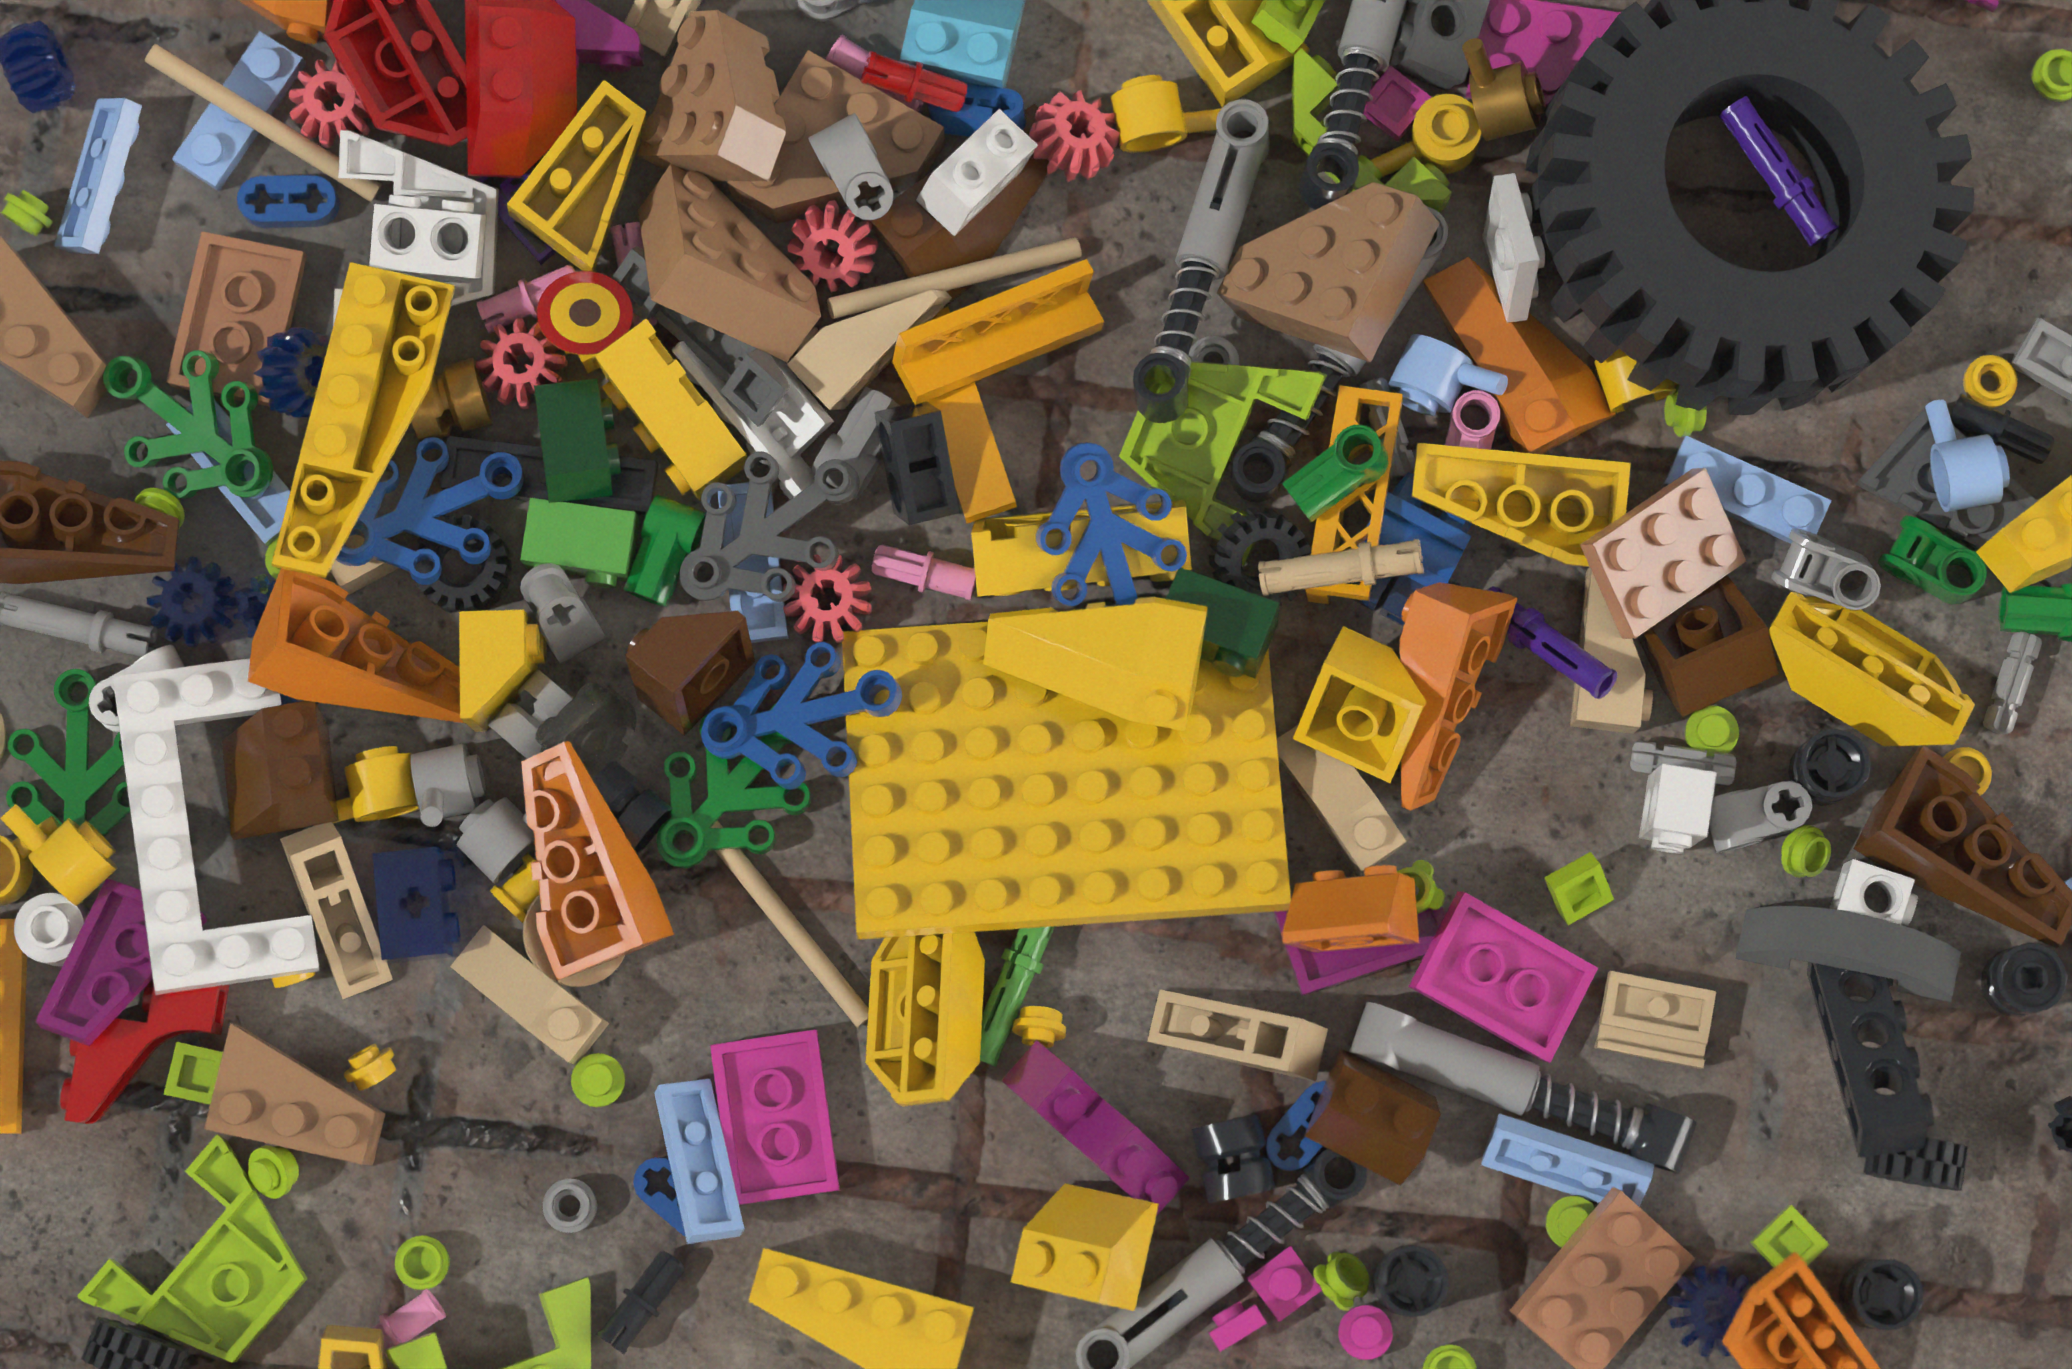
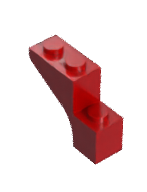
[60,981,230,1124]

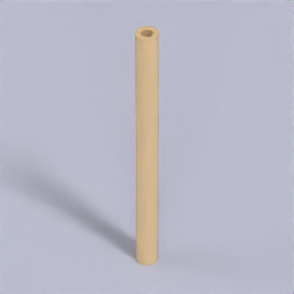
[145,44,382,202]
[827,237,1081,319]
[711,820,869,1028]

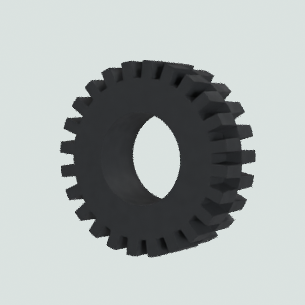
[1525,0,1974,415]

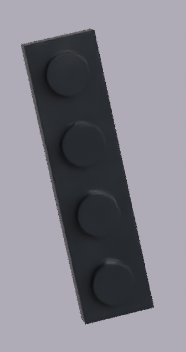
[440,436,659,515]

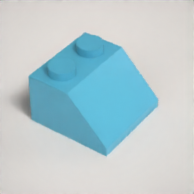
[900,0,1025,88]

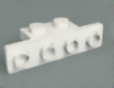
[672,341,834,499]

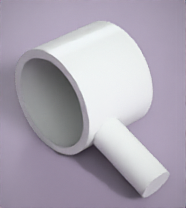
[14,893,90,966]

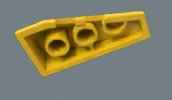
[1412,443,1631,567]
[983,597,1208,731]

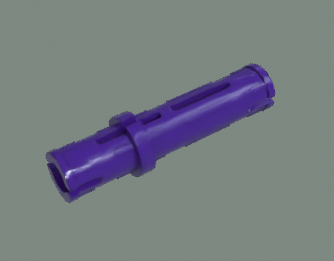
[1719,96,1839,247]
[1487,586,1618,699]

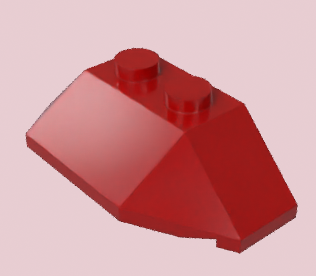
[323,0,467,147]
[465,0,577,178]

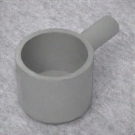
[411,743,487,826]
[457,797,535,884]

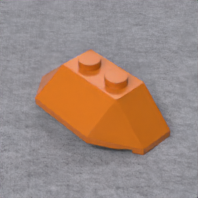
[1722,1252,1880,1369]

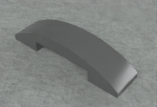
[612,246,790,427]
[1736,906,1961,1002]

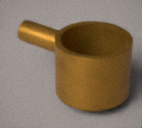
[1462,38,1546,141]

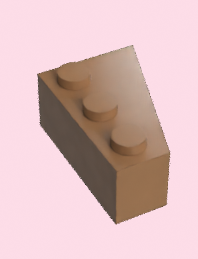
[0,236,107,418]
[204,1023,385,1166]

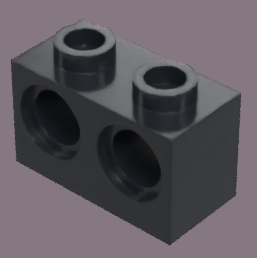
[874,401,960,525]

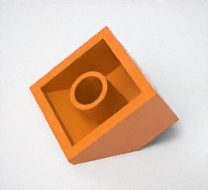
[1282,865,1419,953]

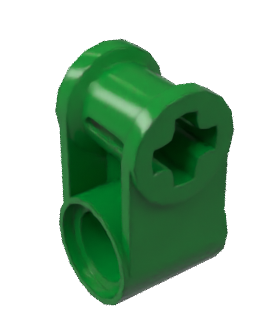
[1878,515,1987,605]

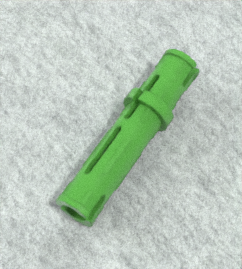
[980,926,1055,1067]

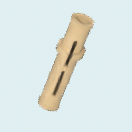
[1258,539,1424,596]

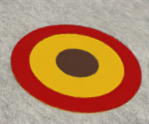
[537,271,633,355]

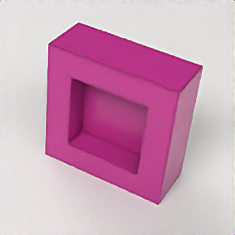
[1364,65,1431,142]
[1247,1246,1322,1322]
[1208,1301,1267,1352]

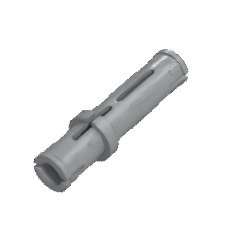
[0,591,158,657]

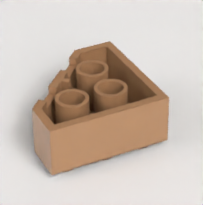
[637,10,786,181]
[727,50,946,224]
[638,164,821,362]
[1217,182,1439,362]

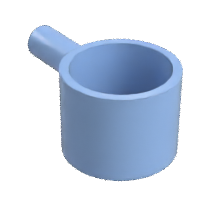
[1389,334,1508,416]
[1925,400,2010,512]

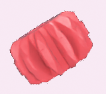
[289,59,370,148]
[1029,90,1120,182]
[787,200,878,293]
[476,318,567,409]
[783,554,872,643]

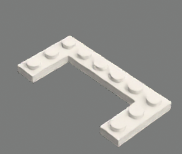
[113,658,319,995]

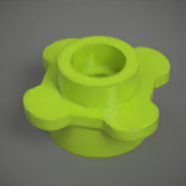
[1397,860,1445,915]
[1313,1252,1369,1311]

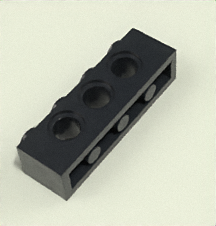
[1807,962,1934,1158]

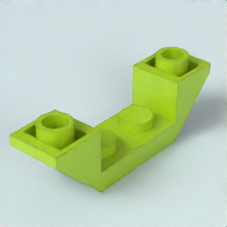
[1291,48,1452,212]

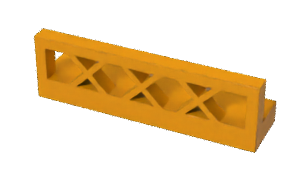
[892,259,1104,406]
[1305,385,1403,605]
[0,919,27,1134]

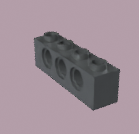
[1390,0,1490,90]

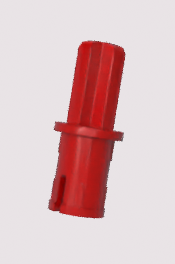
[861,51,967,112]

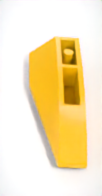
[1147,0,1309,108]
[272,262,455,578]

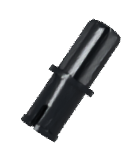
[1950,393,2054,464]
[597,1251,685,1355]

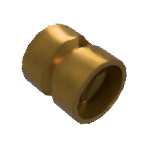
[411,358,493,442]

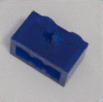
[373,847,461,964]

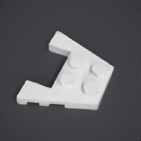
[333,130,499,326]

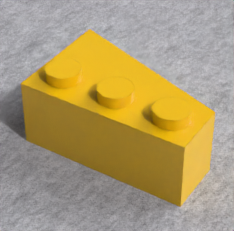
[507,80,646,272]
[595,318,747,501]

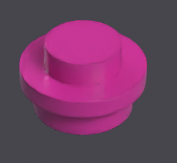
[1338,1305,1393,1360]

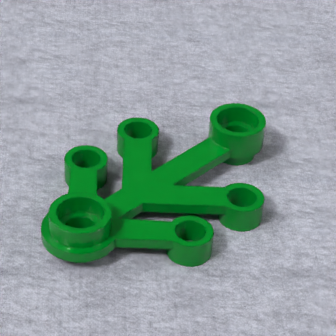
[103,350,273,499]
[6,669,131,837]
[656,704,812,868]

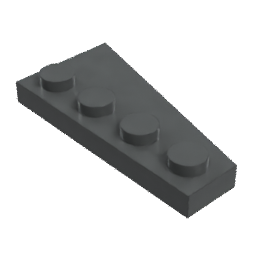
[1855,408,2066,587]

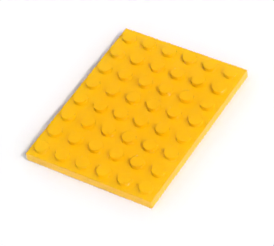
[842,622,1291,939]

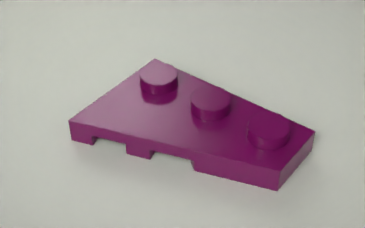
[35,878,208,1046]
[1273,894,1445,996]

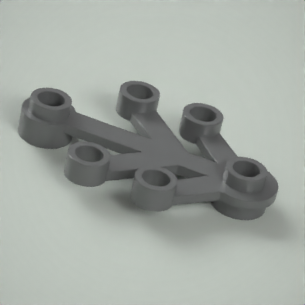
[680,451,860,602]

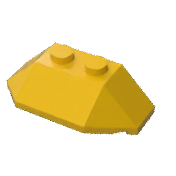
[1768,592,1975,746]
[865,932,985,1106]

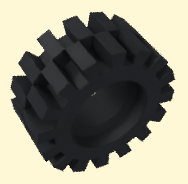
[1209,507,1311,607]
[413,515,512,613]
[1863,1138,1968,1191]
[81,1317,190,1369]

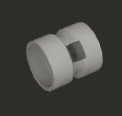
[488,669,589,759]

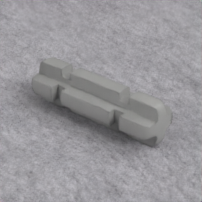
[1360,377,1415,480]
[1983,631,2042,734]
[1630,740,1737,785]

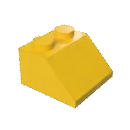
[459,610,547,732]
[1293,626,1426,783]
[1011,1183,1159,1311]

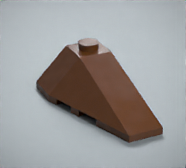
[870,103,1049,309]
[0,460,180,584]
[1853,745,2072,948]

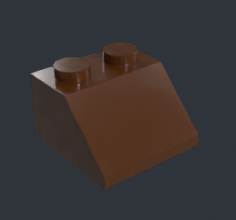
[1638,575,1779,717]
[625,611,755,736]
[222,701,339,840]
[1304,1049,1441,1186]

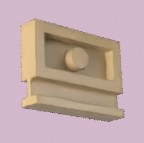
[1594,971,1717,1069]

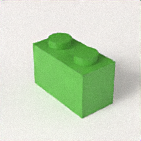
[520,498,640,588]

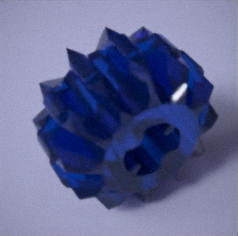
[0,20,76,114]
[252,327,329,418]
[146,557,240,648]
[1667,1265,1748,1357]

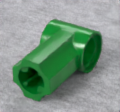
[1282,425,1388,522]
[623,494,706,608]
[1998,583,2072,642]

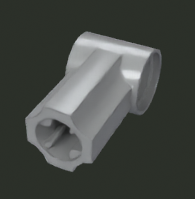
[810,387,900,500]

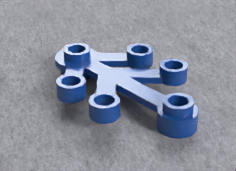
[336,437,524,585]
[1036,442,1187,606]
[701,642,902,789]

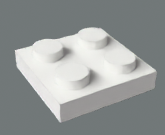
[1483,173,1545,323]

